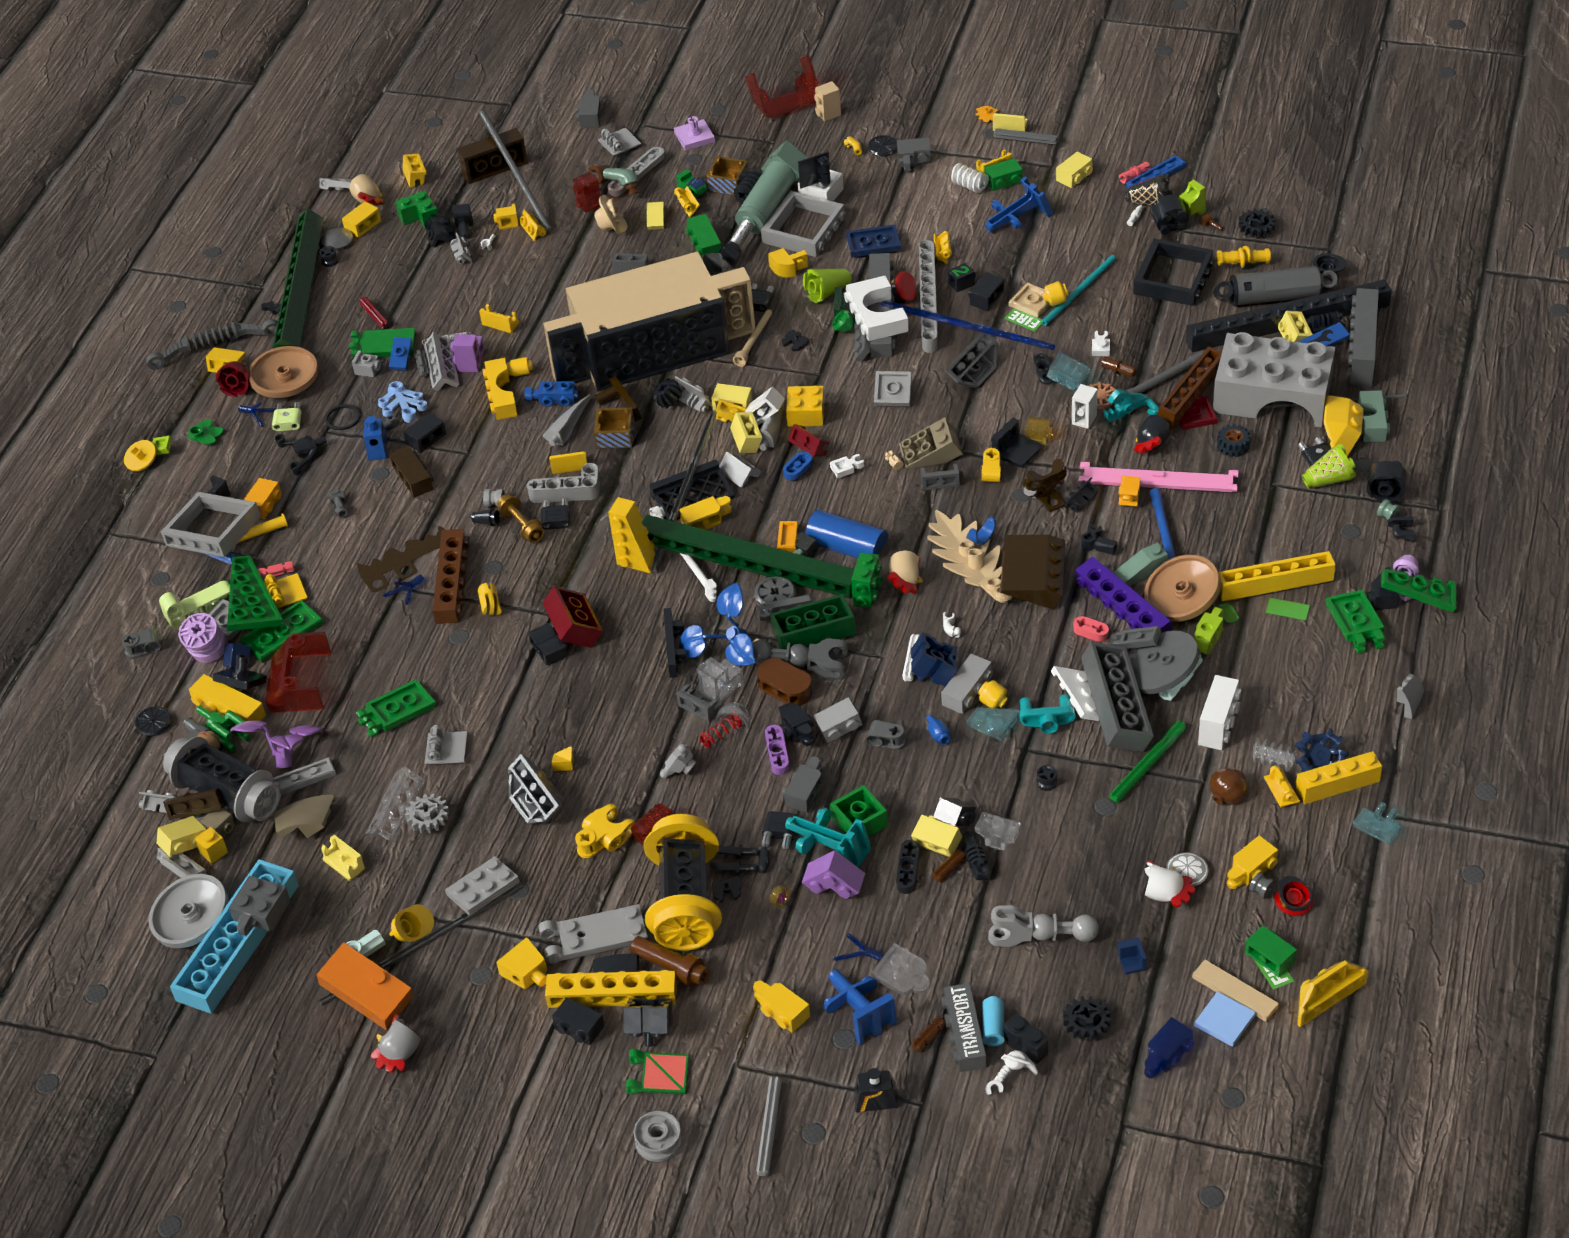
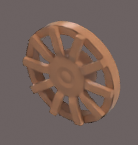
[1089,382,1116,409]

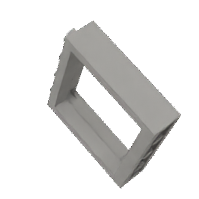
[761,191,846,257]
[161,492,261,557]

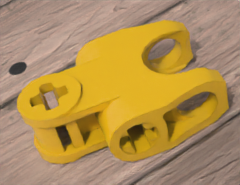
[575,804,636,858]

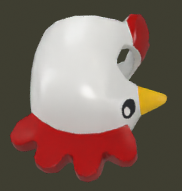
[1145,861,1195,908]

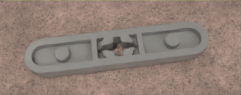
[608,147,665,197]

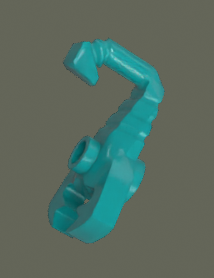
[1104,389,1159,422]

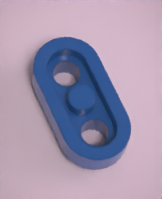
[783,452,812,480]

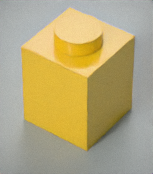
[194,827,228,864]

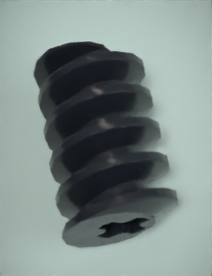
[734,170,762,204]

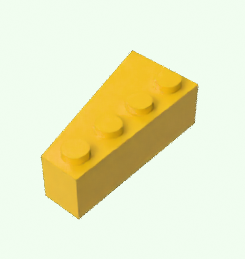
[608,497,656,574]

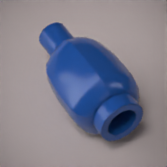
[926,715,951,745]

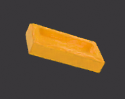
[777,521,799,552]

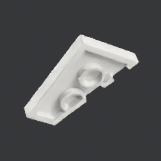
[1051,666,1099,721]

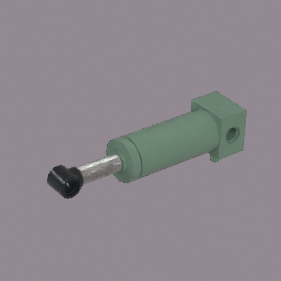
[718,140,807,265]

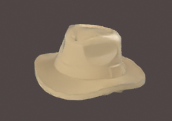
[594,195,628,234]

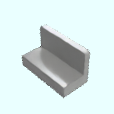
[719,451,761,487]

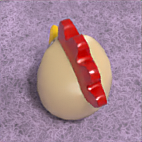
[349,174,384,206]
[888,551,923,594]

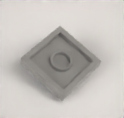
[874,371,912,406]

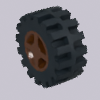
[1217,424,1251,457]

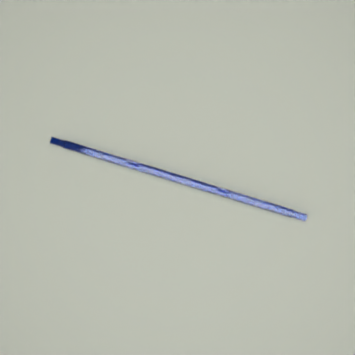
[881,301,1055,350]

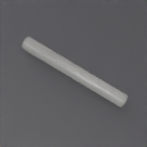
[756,1076,782,1177]

